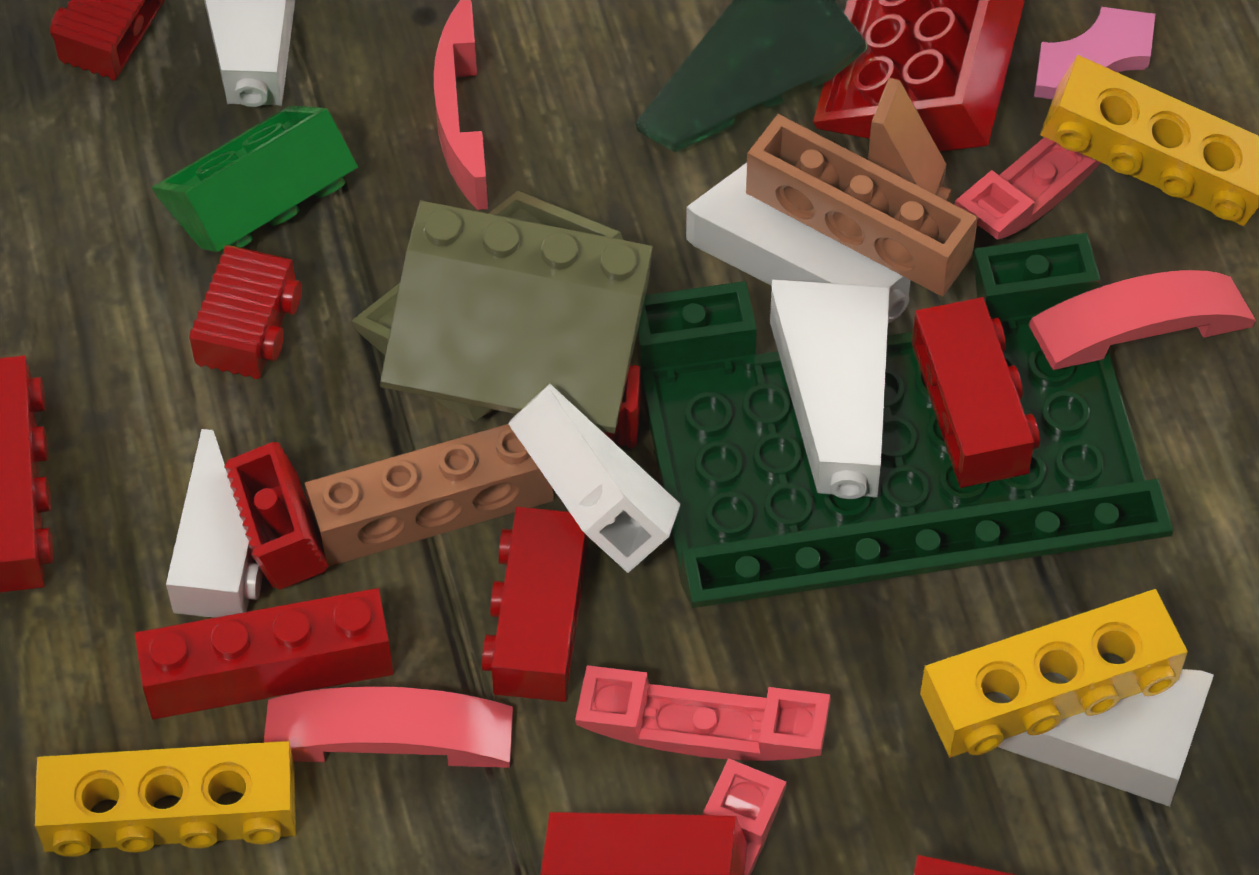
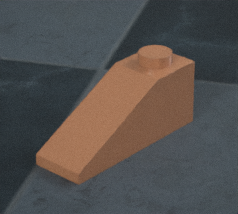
[868,78,952,202]

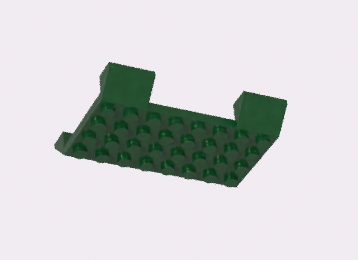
[636,233,1174,608]

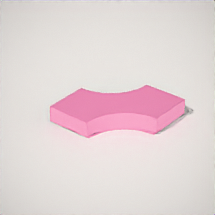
[1034,7,1155,99]

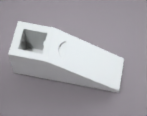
[508,384,680,573]

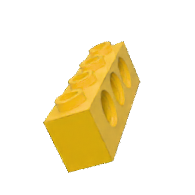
[1040,55,1259,226]
[920,589,1188,758]
[35,741,296,857]

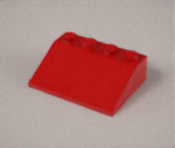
[813,0,1025,151]

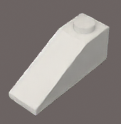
[166,429,263,618]

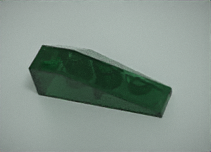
[635,0,867,152]

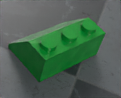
[151,105,358,254]

